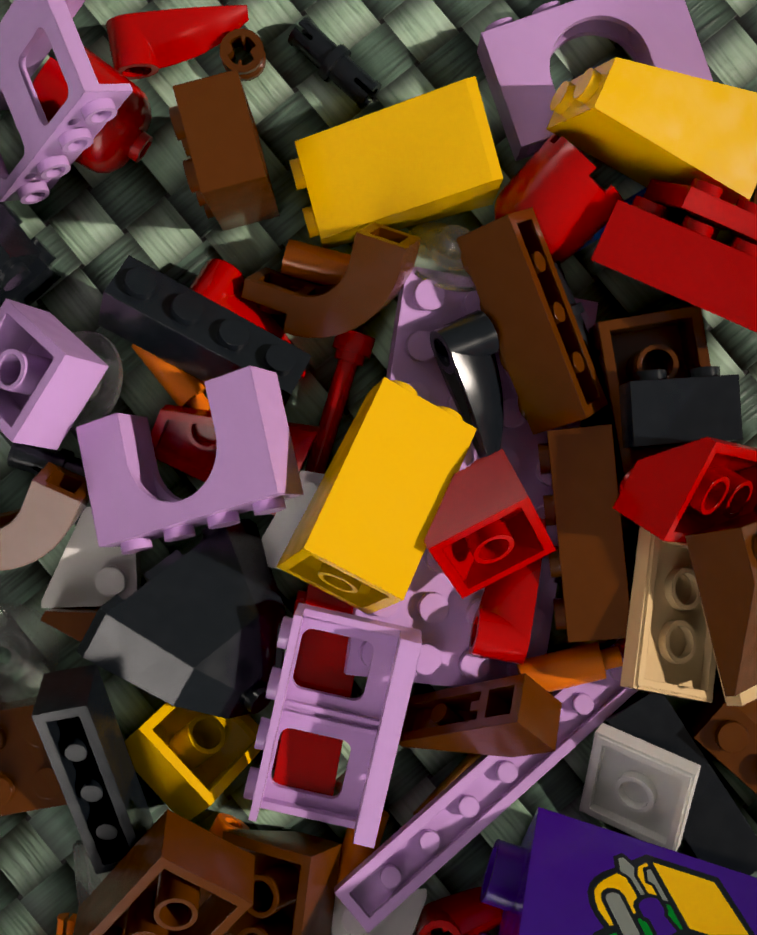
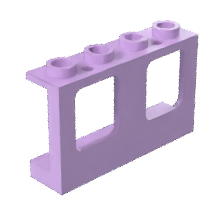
[0,0,133,204]
[243,603,422,848]

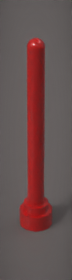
[305,330,376,474]

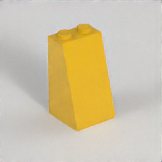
[546,57,757,211]
[289,76,503,249]
[276,377,477,614]

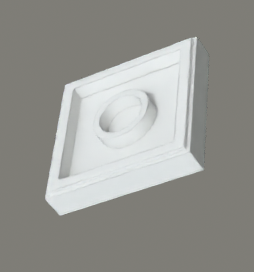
[579,723,701,852]

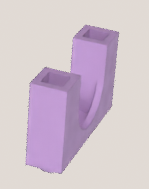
[477,0,713,161]
[76,365,304,555]

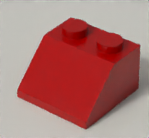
[424,448,556,599]

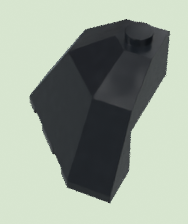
[77,519,286,719]

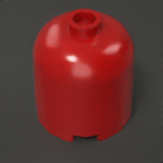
[32,46,153,173]
[494,133,624,263]

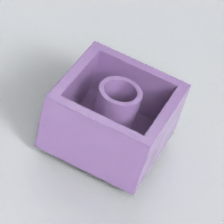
[0,298,109,450]

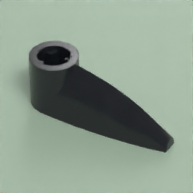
[430,310,504,458]

